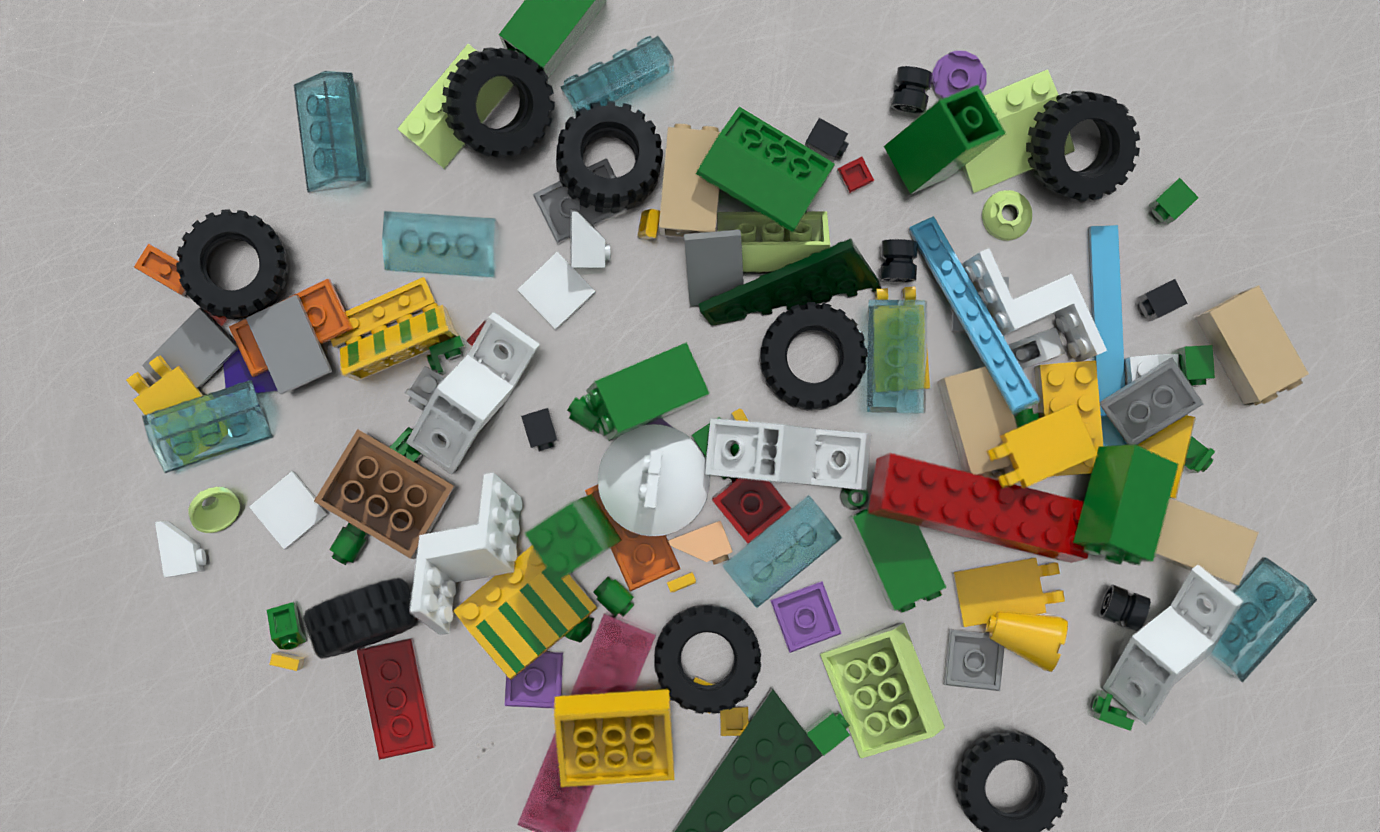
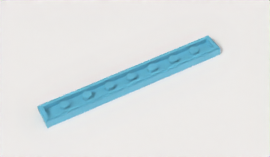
[909,216,1039,414]
[1089,225,1128,446]

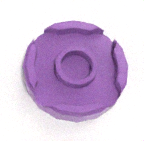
[931,51,987,100]

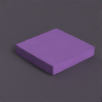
[770,581,842,653]
[505,651,564,708]

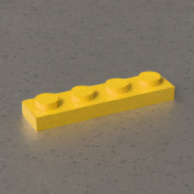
[330,277,436,348]

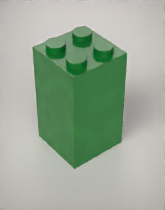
[499,0,607,79]
[883,85,1006,194]
[585,342,710,441]
[1073,445,1178,565]
[524,494,622,582]
[849,508,947,613]

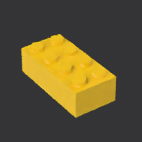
[1034,360,1104,477]

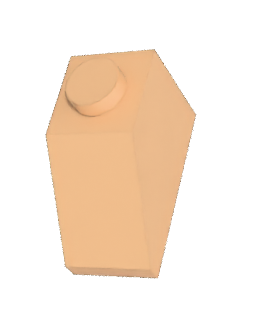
[668,520,733,565]

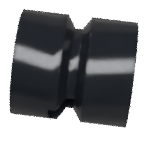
[891,66,933,114]
[880,239,918,282]
[1099,584,1151,632]

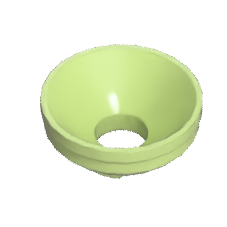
[982,190,1033,241]
[188,487,240,533]

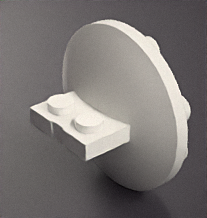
[598,424,710,536]

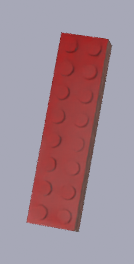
[868,453,1088,563]

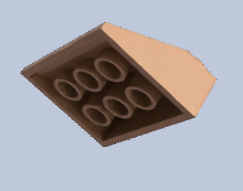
[314,429,454,559]

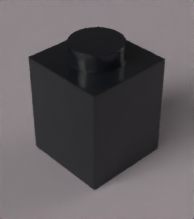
[804,118,849,162]
[1139,279,1188,321]
[521,408,559,452]

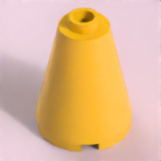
[986,612,1068,672]

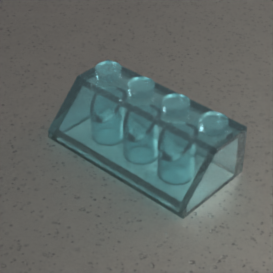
[560,36,674,118]
[294,71,366,193]
[382,211,499,278]
[867,300,927,414]
[142,380,272,473]
[722,495,842,608]
[1209,557,1317,683]

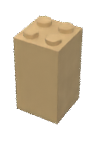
[659,124,720,237]
[1195,285,1309,406]
[937,366,1017,477]
[1155,498,1259,586]

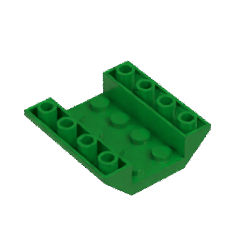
[696,107,835,232]

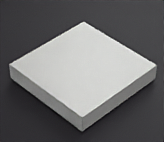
[517,252,596,330]
[249,471,328,550]

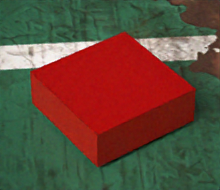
[837,157,874,194]

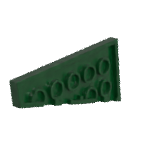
[699,238,882,326]
[673,688,823,832]

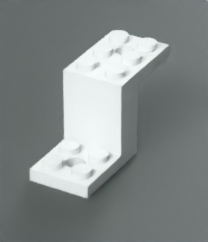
[963,248,1107,362]
[406,312,540,475]
[705,418,871,490]
[410,472,522,635]
[1103,565,1243,725]

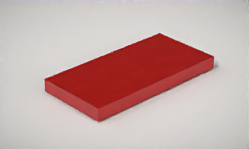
[357,638,435,760]

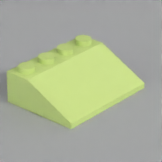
[962,69,1075,194]
[820,623,945,759]

